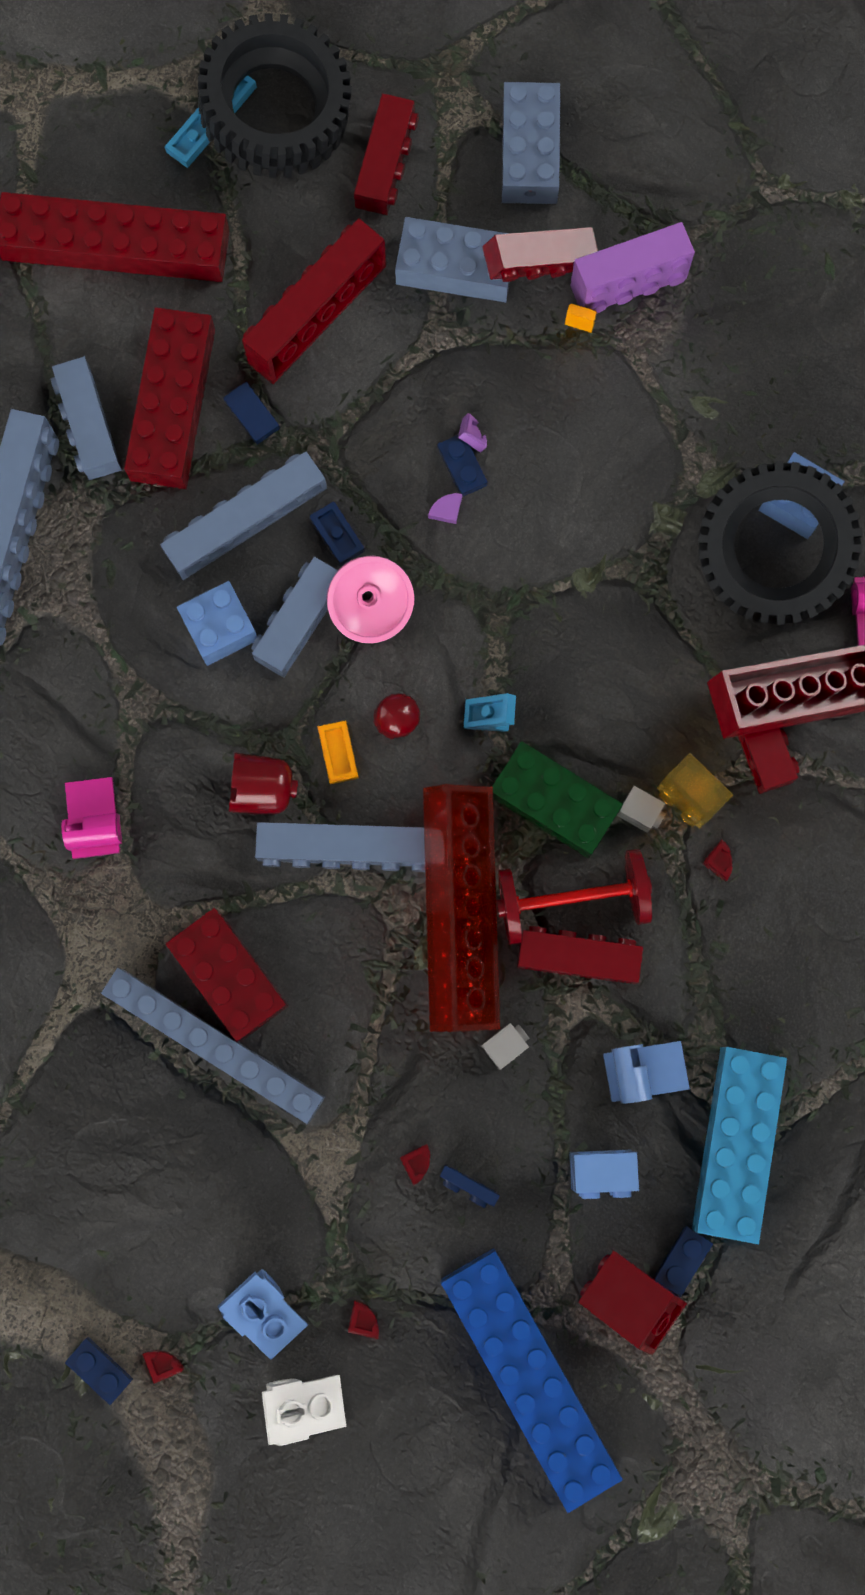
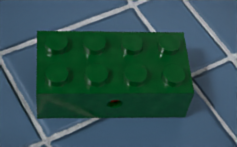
[489,741,623,859]

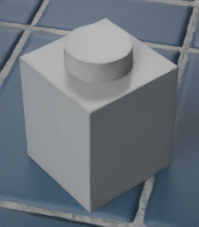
[617,786,666,833]
[481,1023,530,1070]

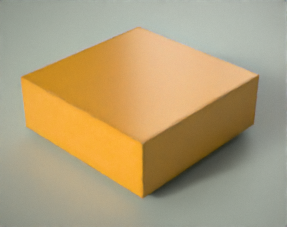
[565,303,597,333]

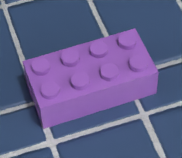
[570,222,695,313]

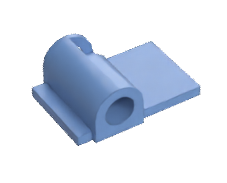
[603,1041,690,1104]
[218,1269,308,1360]

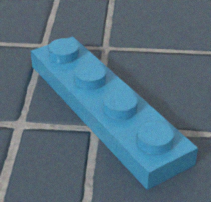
[165,75,257,168]

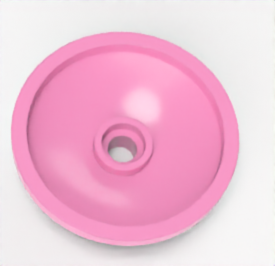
[327,556,414,643]

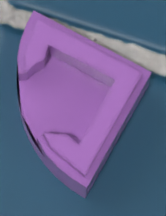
[458,413,487,453]
[428,493,462,524]

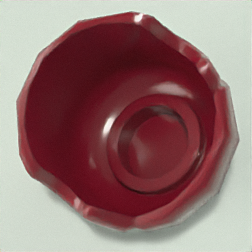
[373,693,420,739]

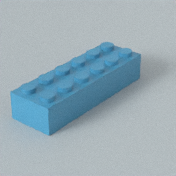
[692,1047,787,1245]

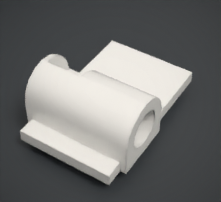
[262,1375,346,1446]

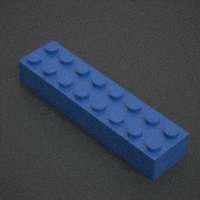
[441,1248,623,1513]

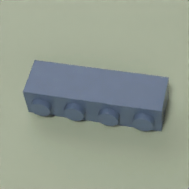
[50,356,122,480]
[251,557,338,678]

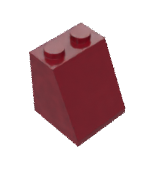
[578,1250,687,1355]

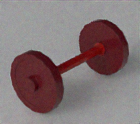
[496,849,652,945]

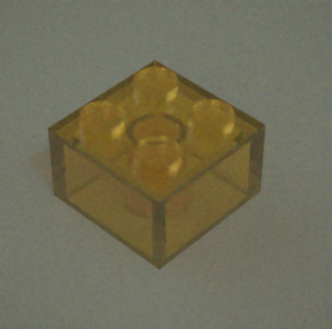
[657,753,733,829]

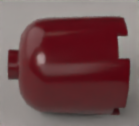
[229,753,298,815]

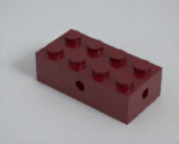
[166,907,289,1043]

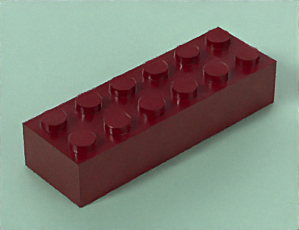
[242,218,386,385]
[124,307,215,489]
[707,645,865,739]

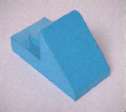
[464,693,516,732]

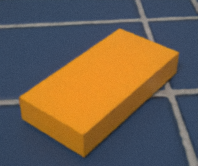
[317,720,359,785]

